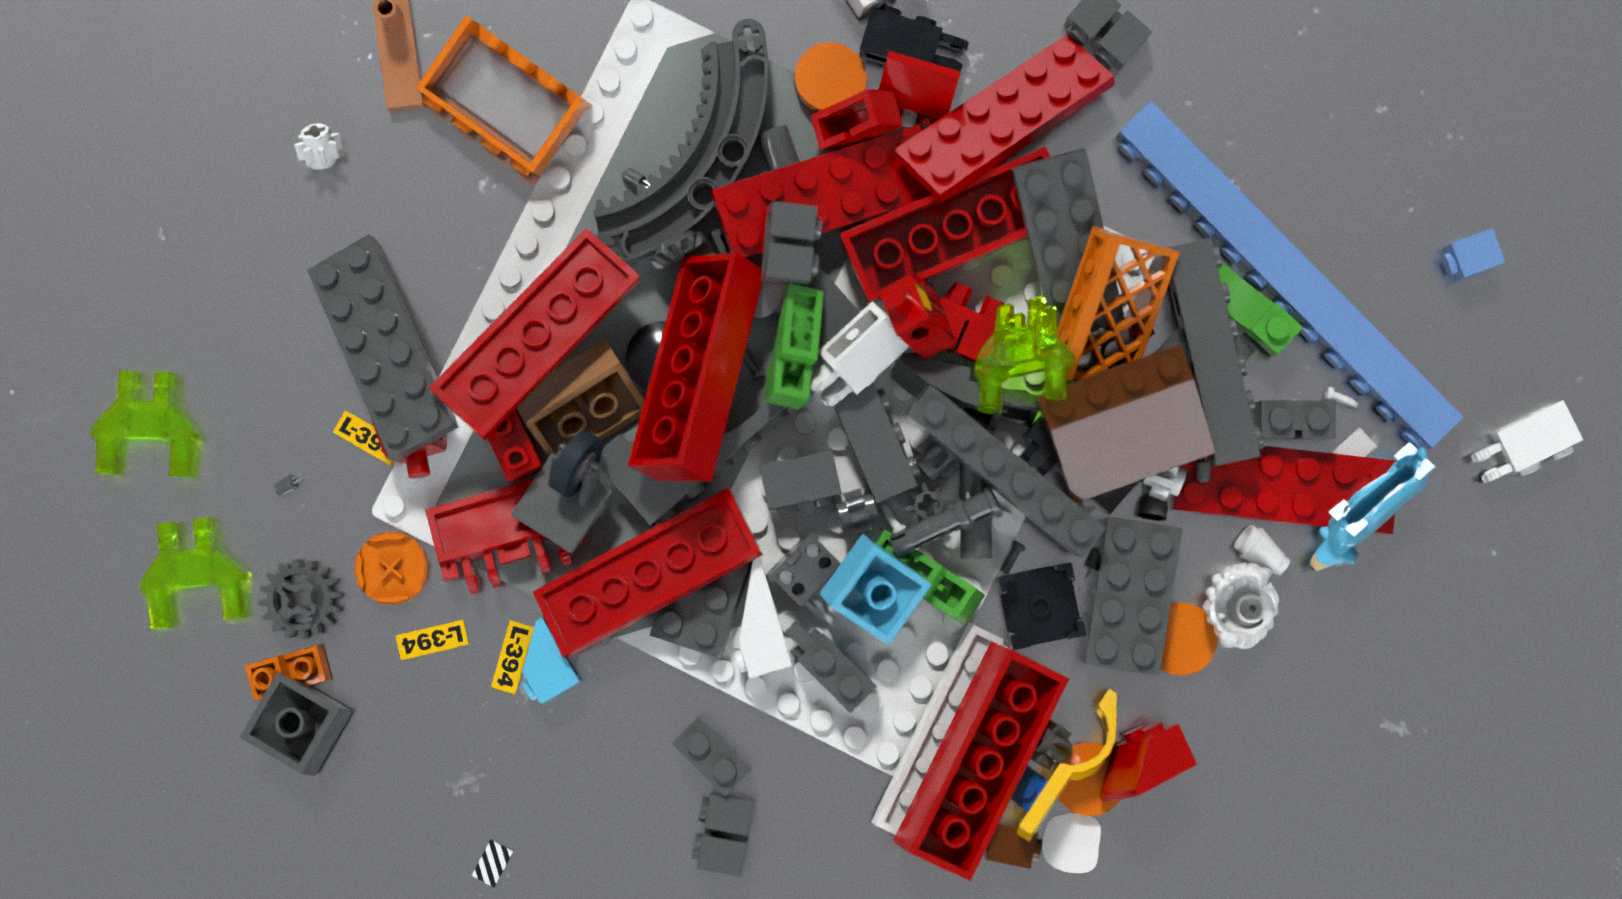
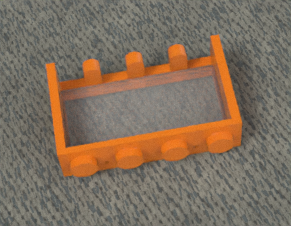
[416,15,592,176]

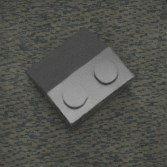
[240,672,352,776]

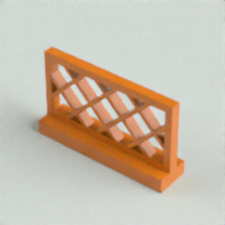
[1044,226,1180,380]

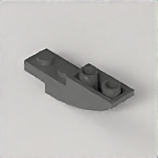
[890,353,1039,432]

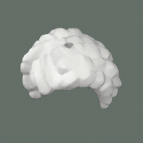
[1203,563,1279,649]

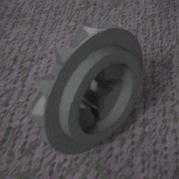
[649,230,705,269]

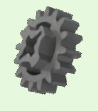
[258,559,341,639]

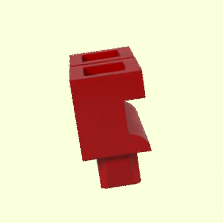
[925,282,1004,368]
[488,408,544,484]

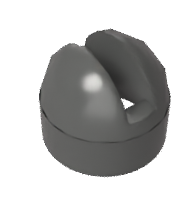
[1137,492,1168,521]

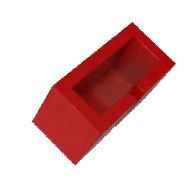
[810,89,903,151]

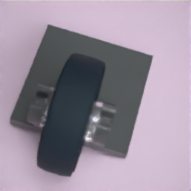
[511,431,614,555]

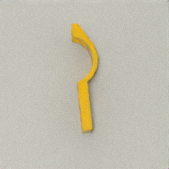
[1017,689,1117,842]

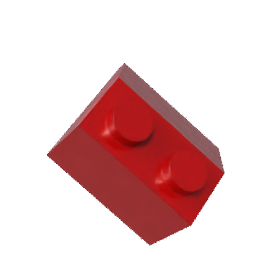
[878,51,961,128]
[1100,721,1197,803]

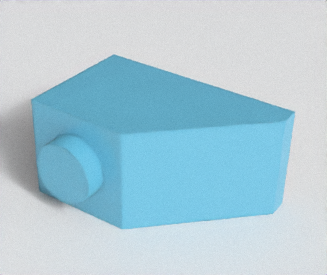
[521,617,583,704]

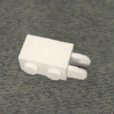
[810,301,909,407]
[1471,400,1583,483]

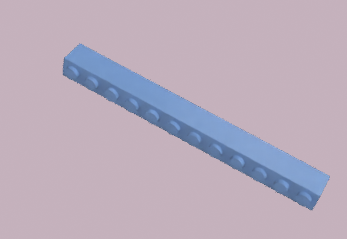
[1116,100,1464,450]

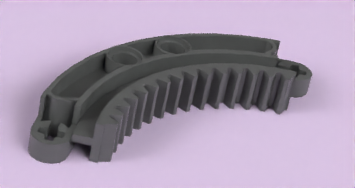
[593,19,768,265]

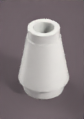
[1234,525,1290,577]

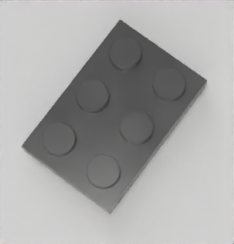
[649,561,753,659]

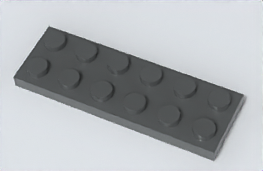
[1011,148,1131,382]
[307,234,459,462]

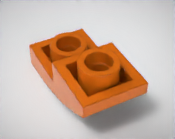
[244,644,332,701]

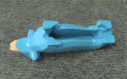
[1310,443,1435,571]

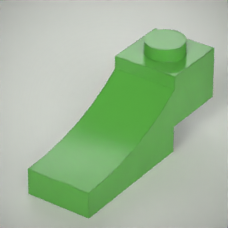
[1218,261,1303,357]
[764,283,824,409]
[876,530,985,626]

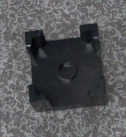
[995,562,1086,650]

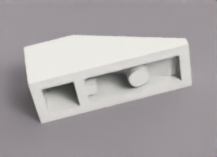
[734,558,793,679]

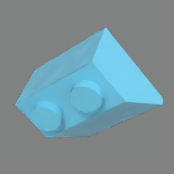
[819,533,932,645]

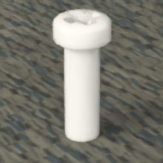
[1324,387,1358,409]
[879,502,906,534]

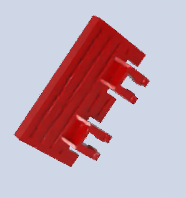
[425,478,588,595]

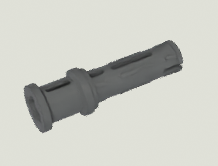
[889,485,1003,558]

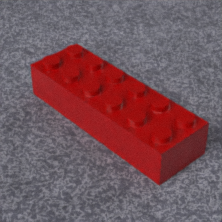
[839,146,1050,305]
[627,253,763,481]
[893,640,1069,881]

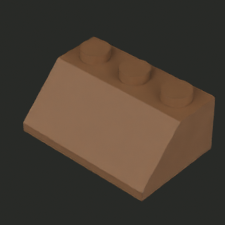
[517,338,645,457]

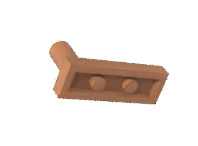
[372,0,425,112]

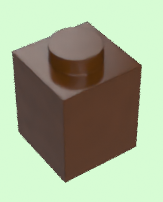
[984,822,1042,869]

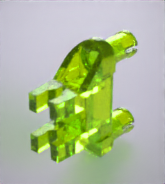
[974,296,1075,414]
[90,370,199,477]
[138,517,247,630]

